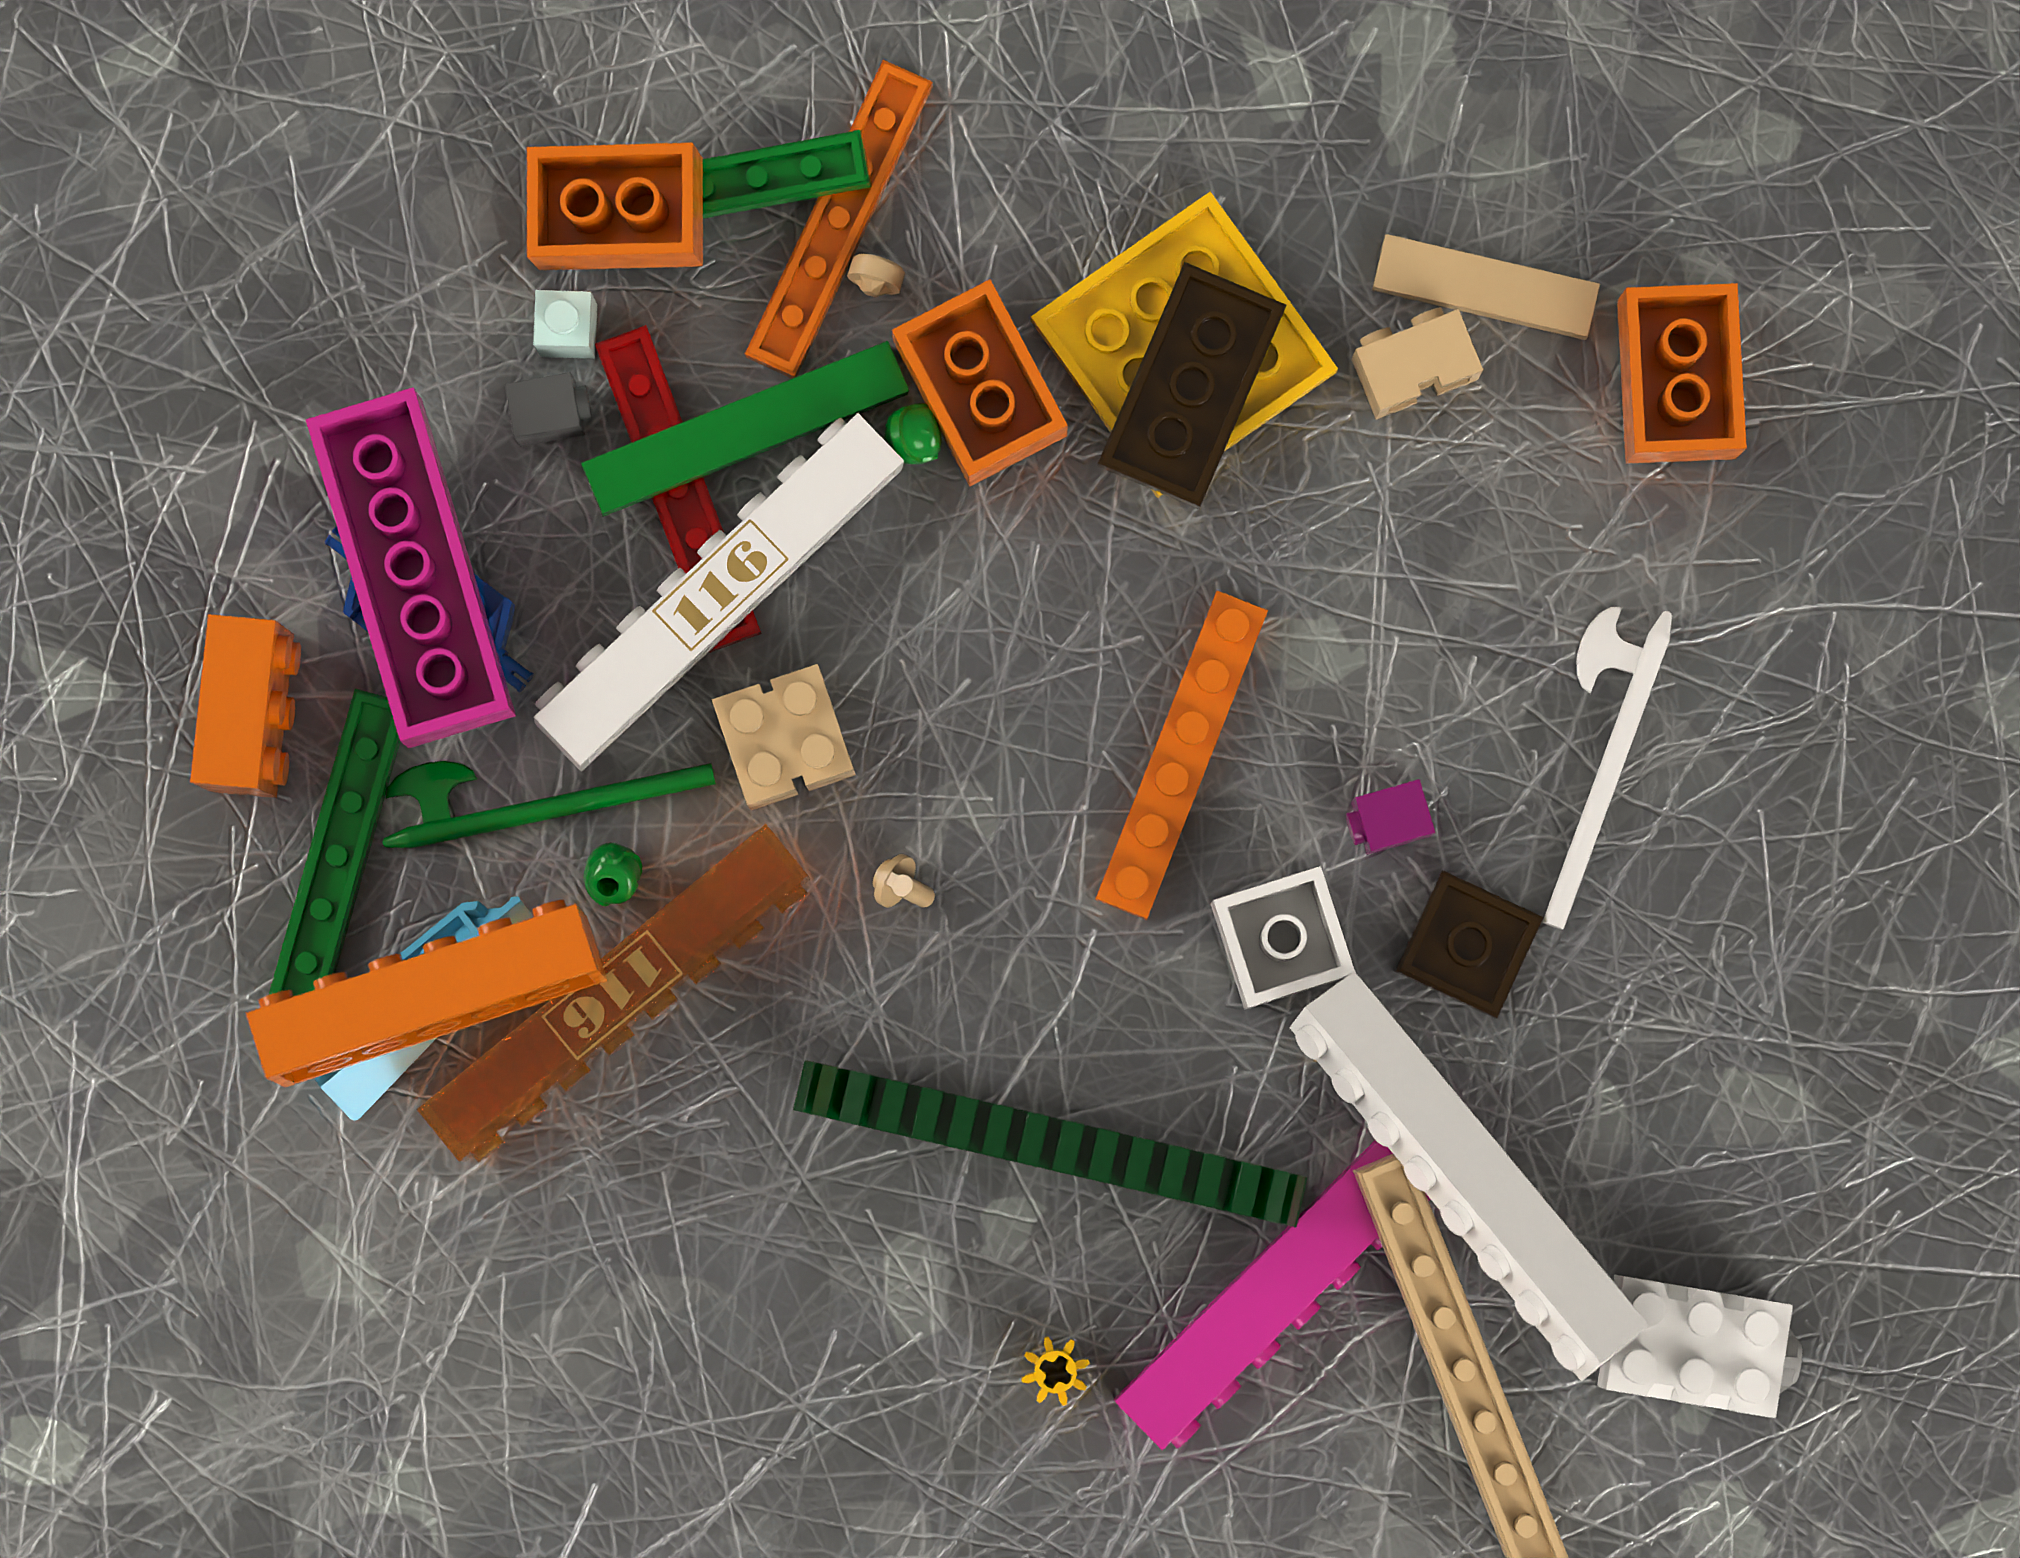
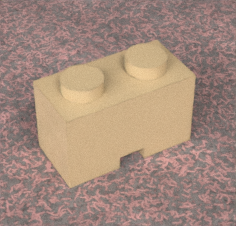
[1352,307,1483,420]

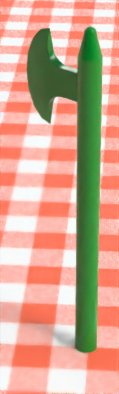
[382,761,716,848]

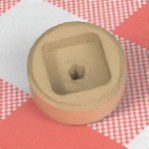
[847,254,905,297]

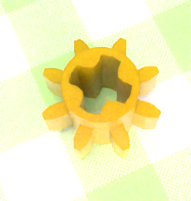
[1021,1336,1090,1406]

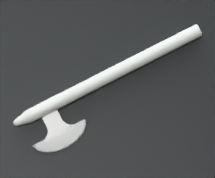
[1542,607,1672,930]

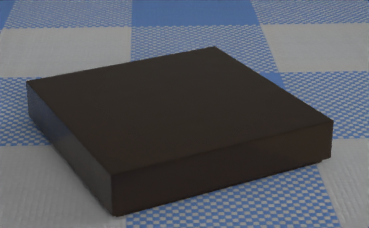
[1394,870,1544,1019]

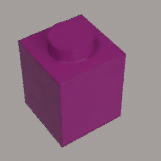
[1345,779,1436,855]

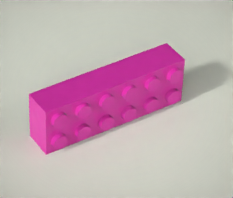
[305,387,516,748]

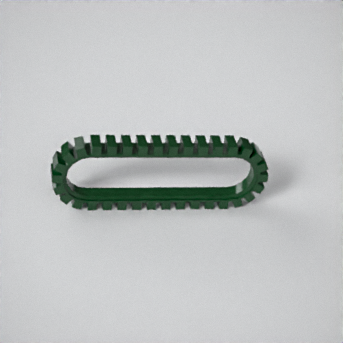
[793,1060,1308,1227]

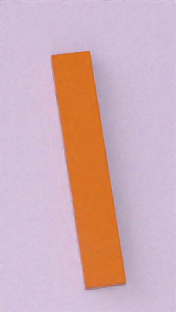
[745,60,933,379]

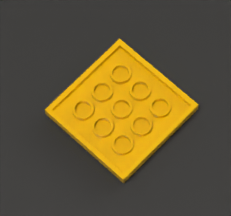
[1030,191,1338,498]

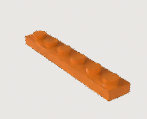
[1095,590,1268,920]

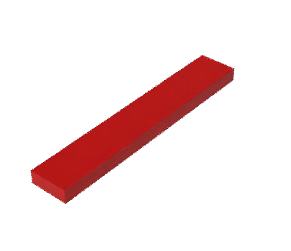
[595,325,761,653]

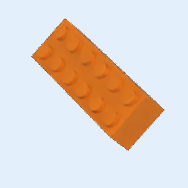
[246,900,608,1088]

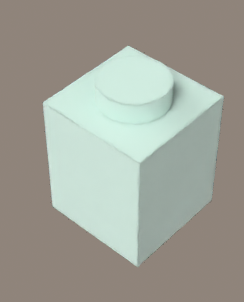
[533,290,597,359]

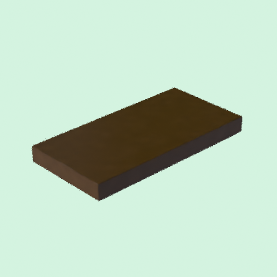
[1097,262,1286,509]

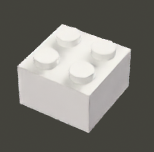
[1211,866,1355,1010]

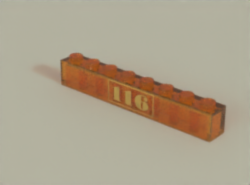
[417,824,811,1163]

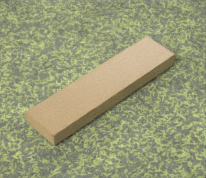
[1372,234,1600,340]

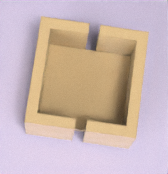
[712,664,856,811]

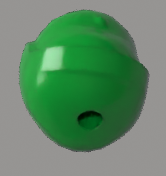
[884,403,942,464]
[583,842,642,907]

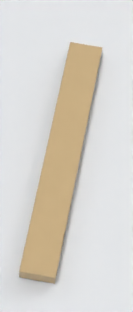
[1353,1154,1569,1558]

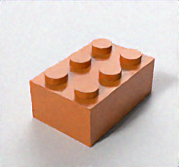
[527,142,703,270]
[892,279,1068,487]
[1617,283,1747,463]
[190,614,301,798]

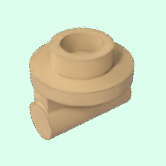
[873,854,935,908]

